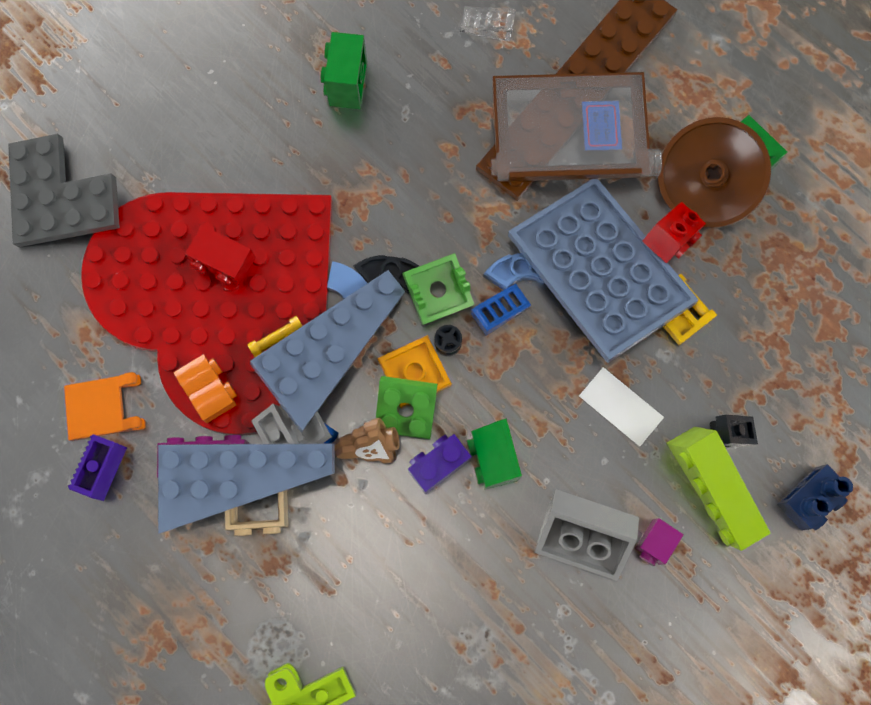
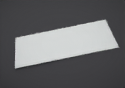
[579,367,664,446]

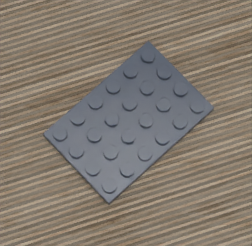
[508,179,698,363]

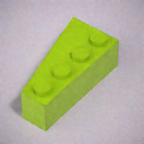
[666,427,771,551]

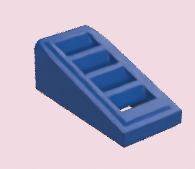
[471,283,531,336]

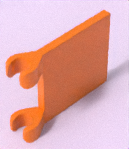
[64,372,146,441]

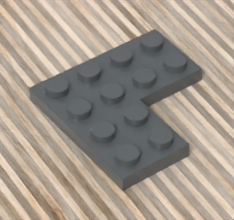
[8,133,120,247]

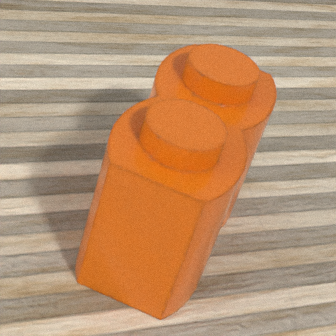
[174,354,237,423]

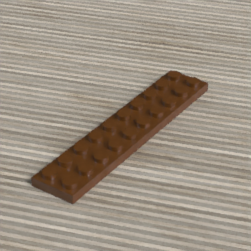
[476,0,678,201]

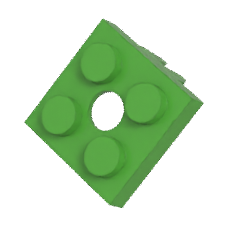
[402,253,475,325]
[376,376,438,439]

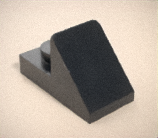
[710,414,758,448]

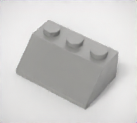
[534,489,639,581]

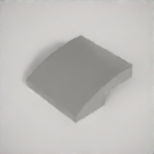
[251,404,332,444]

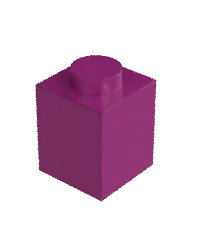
[635,518,684,566]

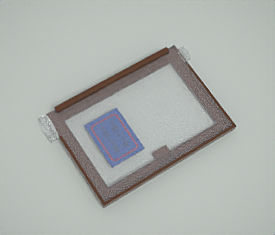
[491,72,662,182]

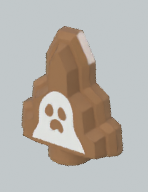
[332,418,400,463]

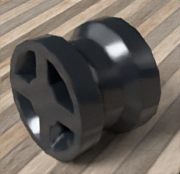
[434,325,462,356]

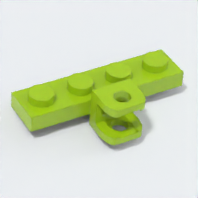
[265,663,356,705]

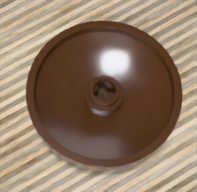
[658,117,771,228]

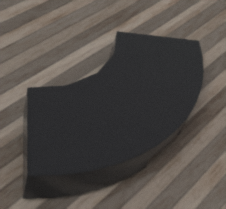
[353,255,419,294]

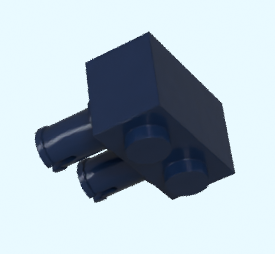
[777,464,853,531]

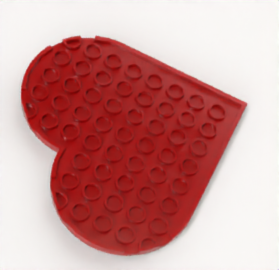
[81,192,332,436]

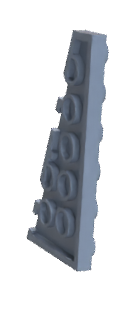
[250,270,405,433]
[158,443,335,534]

